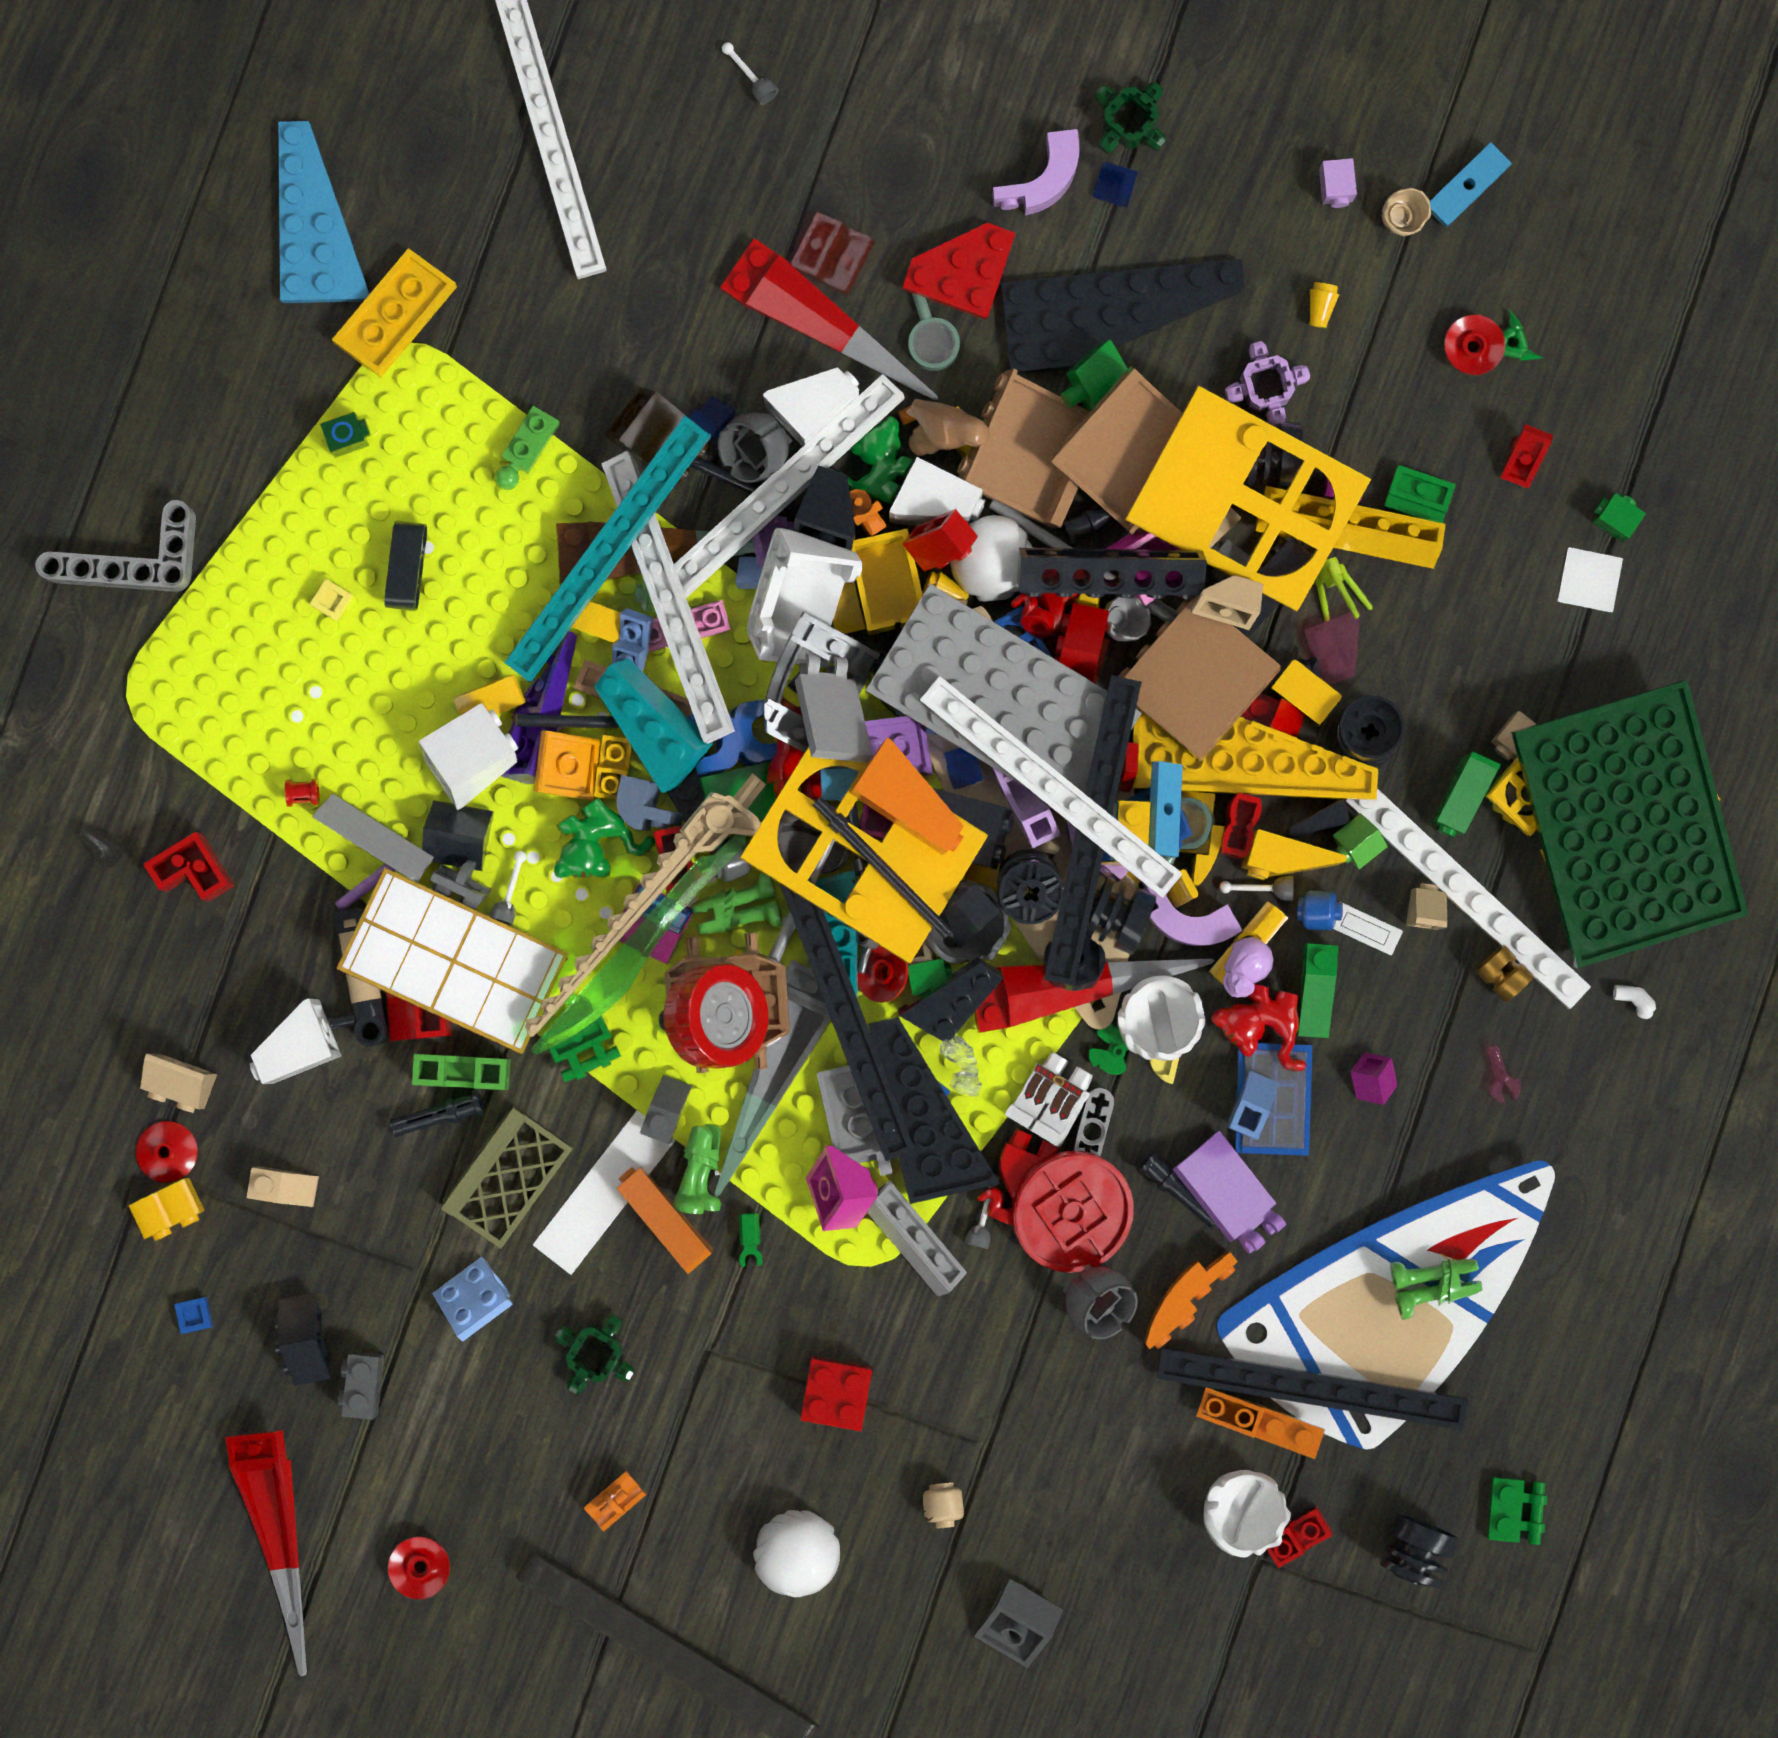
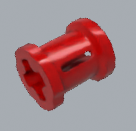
[285,778,320,807]

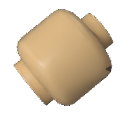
[923,1483,964,1529]

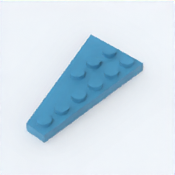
[278,121,370,303]

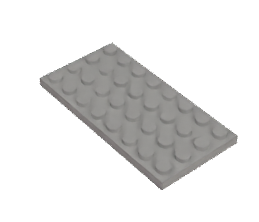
[866,584,1142,794]

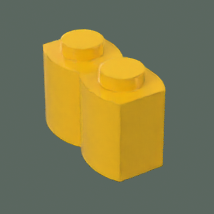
[129,1178,205,1241]

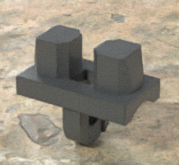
[430,859,491,910]

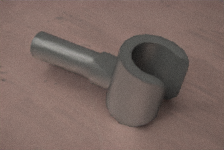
[856,932,879,973]

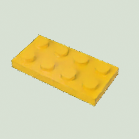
[332,248,457,378]

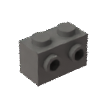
[338,1351,385,1420]

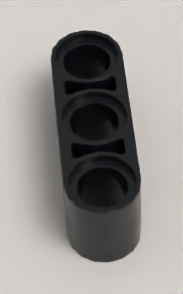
[384,520,427,611]

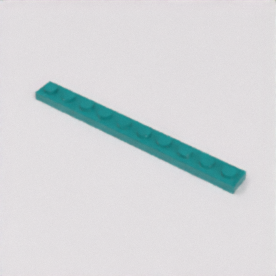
[505,415,711,681]

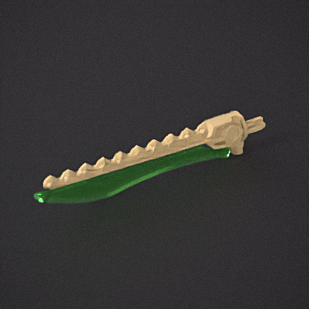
[525,774,766,1054]

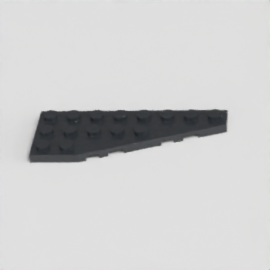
[1001,259,1245,374]

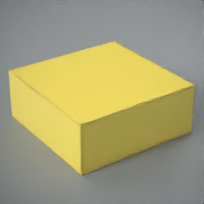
[310,579,353,622]

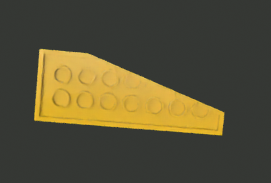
[1132,706,1378,800]

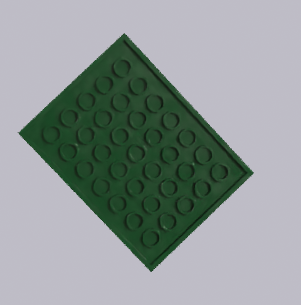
[1511,680,1749,968]

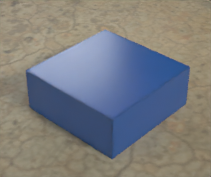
[174,1297,213,1334]

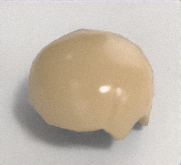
[1382,187,1431,237]

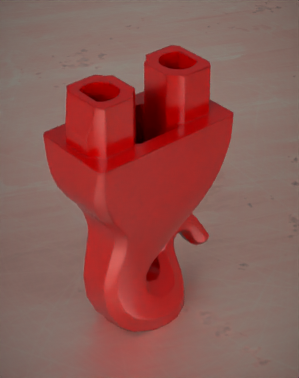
[1011,569,1087,638]
[767,706,827,799]
[977,1129,1058,1226]

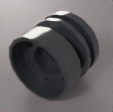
[1245,422,1303,487]
[1336,695,1405,767]
[996,849,1064,925]
[1085,876,1157,955]
[1379,1514,1460,1589]

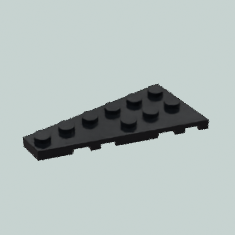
[868,1016,1000,1204]

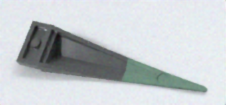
[715,960,831,1197]

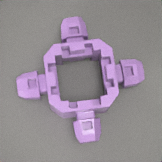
[1225,341,1310,427]

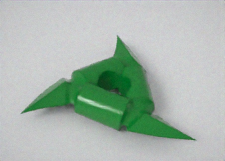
[1503,309,1544,360]

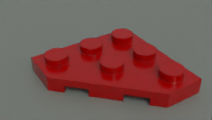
[901,223,1016,320]

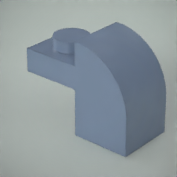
[617,775,683,831]

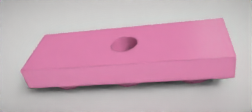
[648,600,731,653]

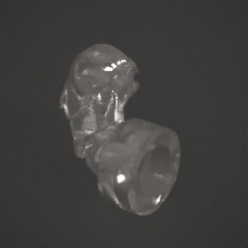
[940,1035,982,1097]

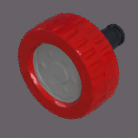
[659,963,769,1069]

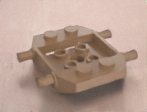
[665,932,790,1073]

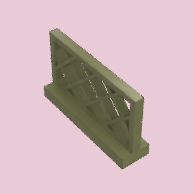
[440,1105,573,1249]

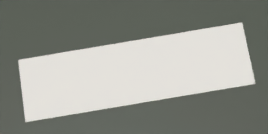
[533,1110,676,1275]

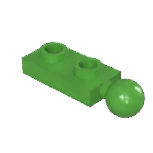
[495,406,560,490]

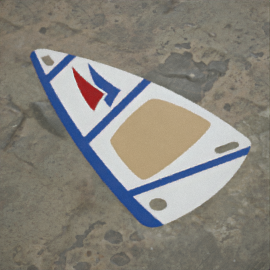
[1217,1160,1555,1449]

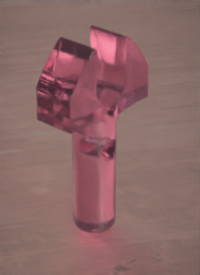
[1487,1045,1522,1104]

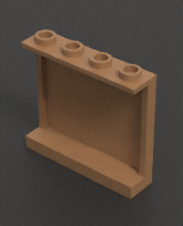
[1048,366,1183,534]
[957,369,1090,529]
[1119,595,1281,762]

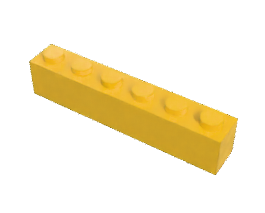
[1255,486,1446,569]

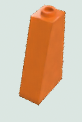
[849,738,964,855]
[617,1166,714,1274]

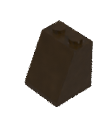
[604,387,711,483]

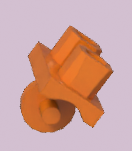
[850,489,886,537]
[584,1470,646,1532]

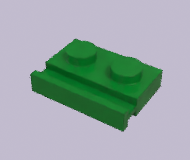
[1383,465,1456,523]

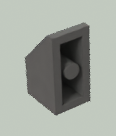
[640,1075,692,1144]

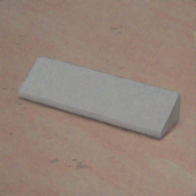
[313,794,434,883]
[867,1181,967,1296]

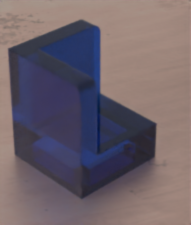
[1093,162,1138,208]
[689,396,736,442]
[942,748,984,790]

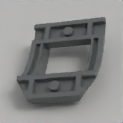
[764,612,880,753]

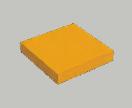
[534,731,601,800]

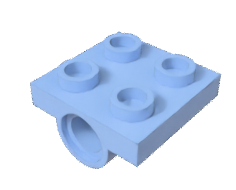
[432,1256,513,1341]

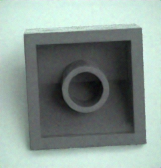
[974,1579,1063,1668]

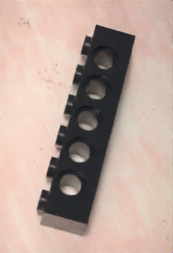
[1017,548,1207,599]

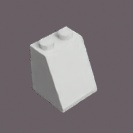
[763,367,859,447]
[889,457,985,525]
[419,703,518,810]
[250,999,342,1084]

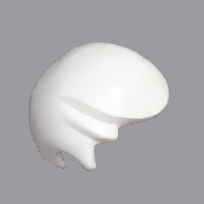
[950,515,1033,602]
[1118,975,1205,1061]
[1203,1470,1291,1557]
[753,1510,840,1597]

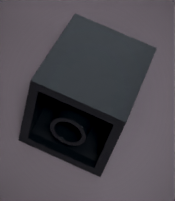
[793,465,855,551]
[933,788,1014,870]

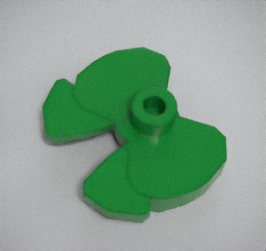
[1089,1024,1129,1075]

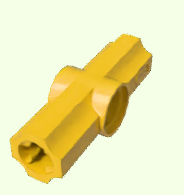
[1208,901,1288,985]

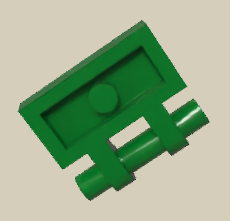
[543,1009,621,1083]
[1487,1476,1547,1545]

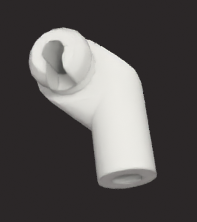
[1613,985,1656,1019]

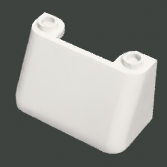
[747,528,862,667]

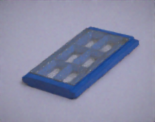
[1235,1043,1312,1156]

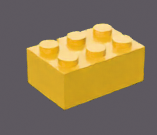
[852,529,923,636]

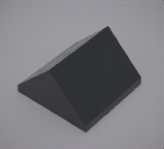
[422,800,494,871]

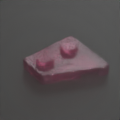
[1303,609,1360,686]

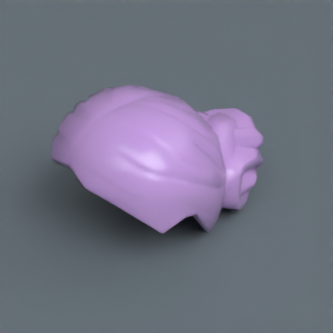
[1223,937,1274,998]

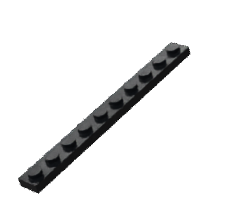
[1044,675,1142,986]
[779,860,914,1161]
[1157,1347,1468,1430]

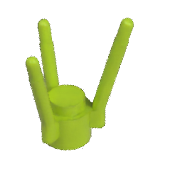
[1314,557,1373,622]

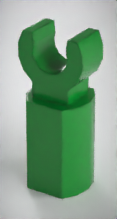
[738,1213,763,1267]

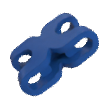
[688,699,777,775]

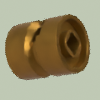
[1475,944,1534,1002]

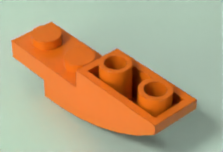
[1144,1250,1238,1349]
[1196,1387,1326,1459]

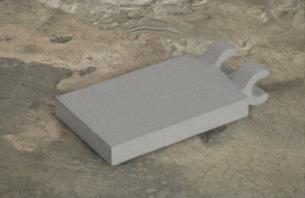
[795,653,873,763]
[817,1066,893,1176]

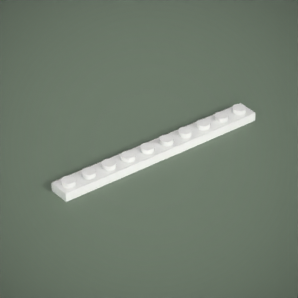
[495,0,607,279]
[674,374,905,598]
[602,451,735,744]
[920,676,1182,898]
[1345,789,1591,1009]

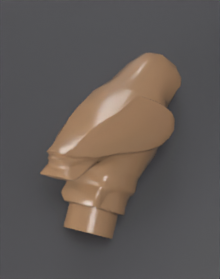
[906,399,990,456]

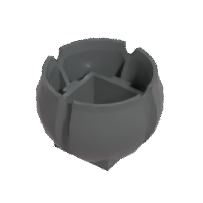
[718,412,792,483]
[1063,1264,1138,1340]

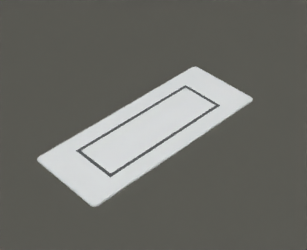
[1333,903,1403,955]

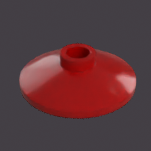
[1444,315,1505,375]
[858,945,908,1003]
[136,1121,198,1183]
[388,1536,450,1599]

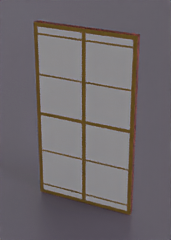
[337,868,568,1055]

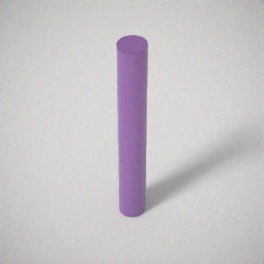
[335,863,396,911]

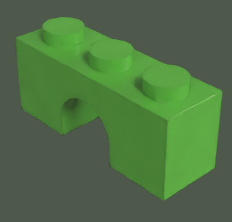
[412,1054,511,1090]

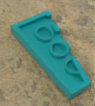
[815,871,858,997]

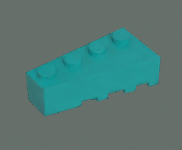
[594,658,713,793]

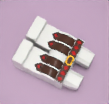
[1005,1052,1092,1147]

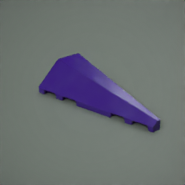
[501,631,577,784]

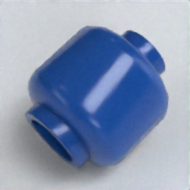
[1297,890,1343,931]

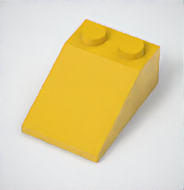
[1241,829,1347,880]

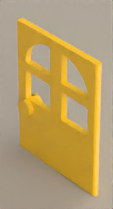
[1125,386,1371,612]
[740,747,988,964]

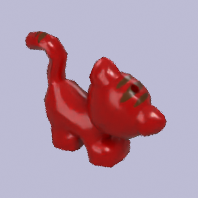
[1211,984,1306,1072]

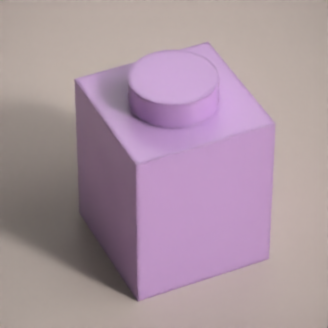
[1319,158,1357,208]

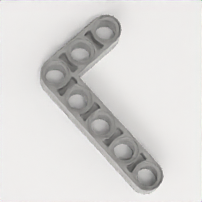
[35,500,196,592]

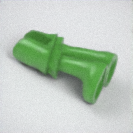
[691,872,783,935]
[673,1124,721,1214]
[1390,1259,1483,1320]

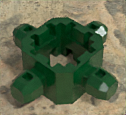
[1095,82,1167,154]
[554,1313,635,1395]

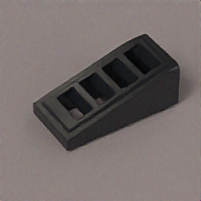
[1285,799,1350,838]

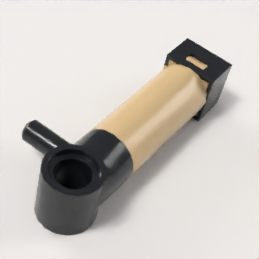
[329,907,389,1046]

